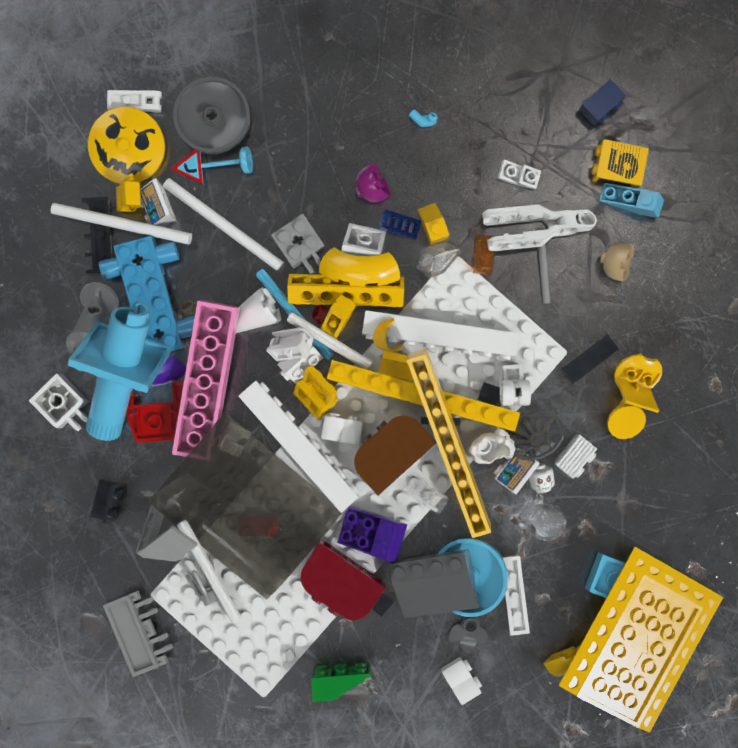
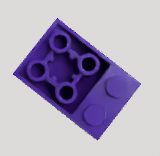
[337,506,407,562]

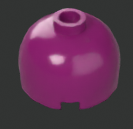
[355,163,391,203]

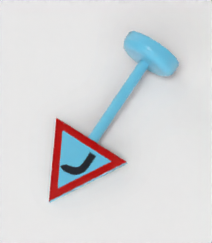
[171,147,253,185]

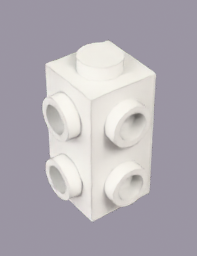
[277,346,323,384]

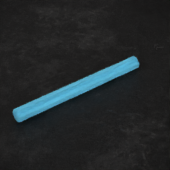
[256,269,334,361]

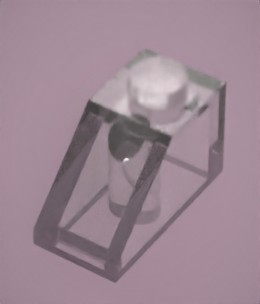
[417,241,462,278]

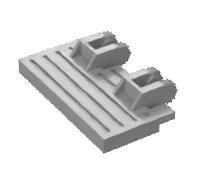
[103,591,173,677]

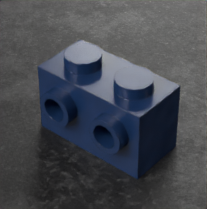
[579,79,626,126]

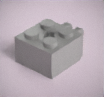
[271,214,325,274]

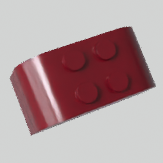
[301,539,386,620]

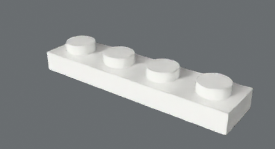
[502,555,530,636]

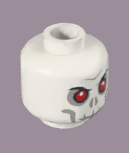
[529,463,555,493]

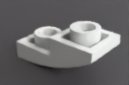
[497,160,541,190]

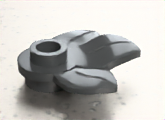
[449,617,488,654]

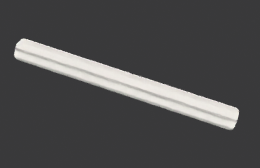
[177,520,241,623]

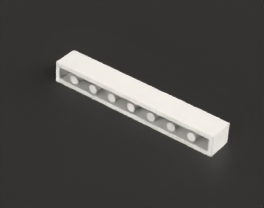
[362,311,519,360]
[239,381,360,513]

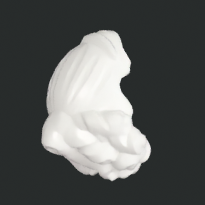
[469,429,515,464]

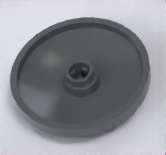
[173,77,250,154]

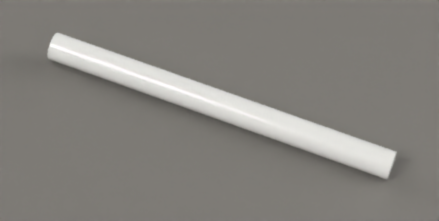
[163,178,284,271]
[51,203,192,245]

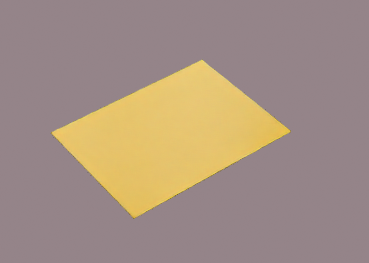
[558,547,723,733]

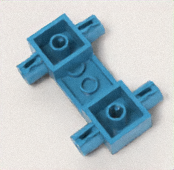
[99,236,195,352]

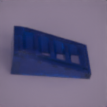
[378,209,421,239]

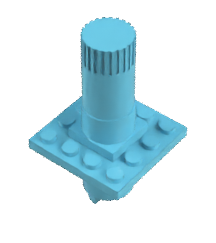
[68,301,172,441]

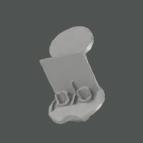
[66,282,119,354]

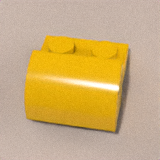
[293,365,338,420]

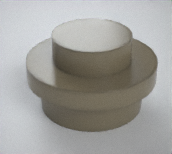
[180,300,197,318]

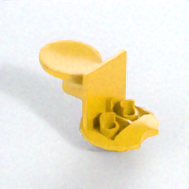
[607,353,662,439]

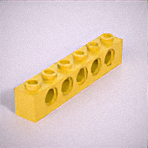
[287,274,404,307]

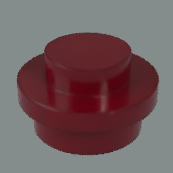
[311,305,328,324]

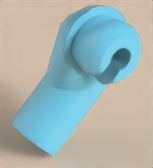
[408,109,438,127]

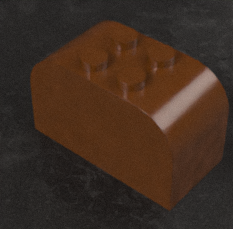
[354,415,437,496]

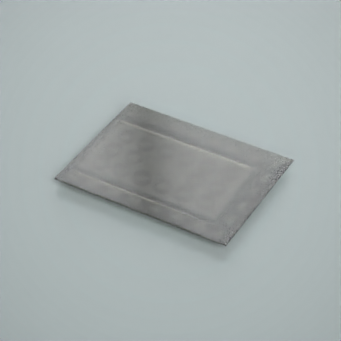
[147,412,342,600]

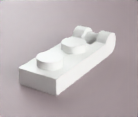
[107,90,162,113]

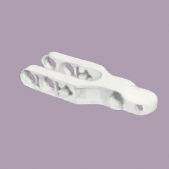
[482,204,597,251]

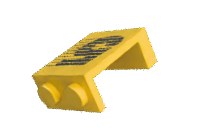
[591,139,649,189]

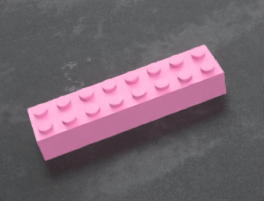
[172,300,240,462]

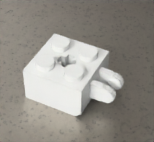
[29,373,90,431]

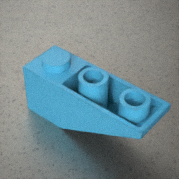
[599,183,664,218]

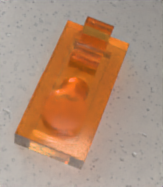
[473,234,495,275]

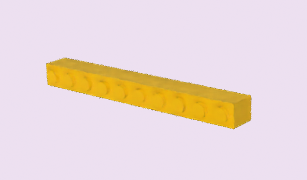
[407,348,491,538]
[327,360,520,432]

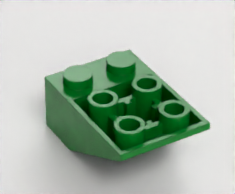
[311,662,371,702]

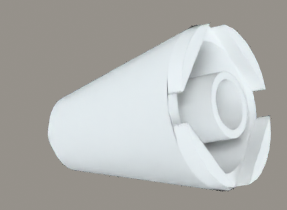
[236,287,282,333]

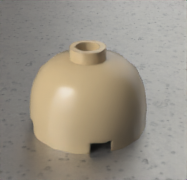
[600,243,634,282]

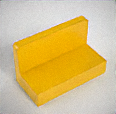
[379,350,414,382]

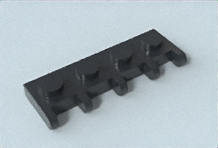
[82,196,113,275]

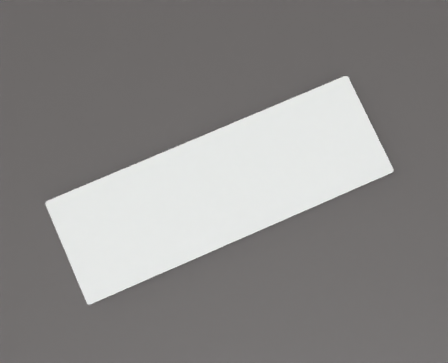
[151,253,567,697]

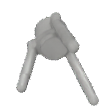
[186,554,219,606]

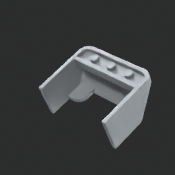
[136,473,212,561]

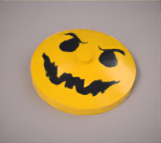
[88,107,165,184]

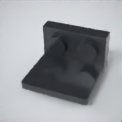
[90,479,125,525]

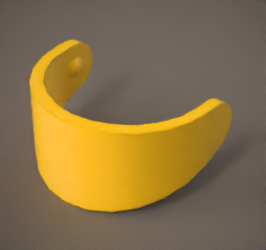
[373,318,403,353]

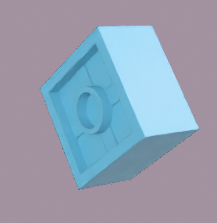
[585,552,626,598]

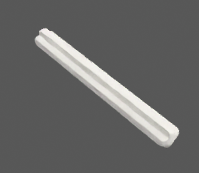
[287,313,372,370]

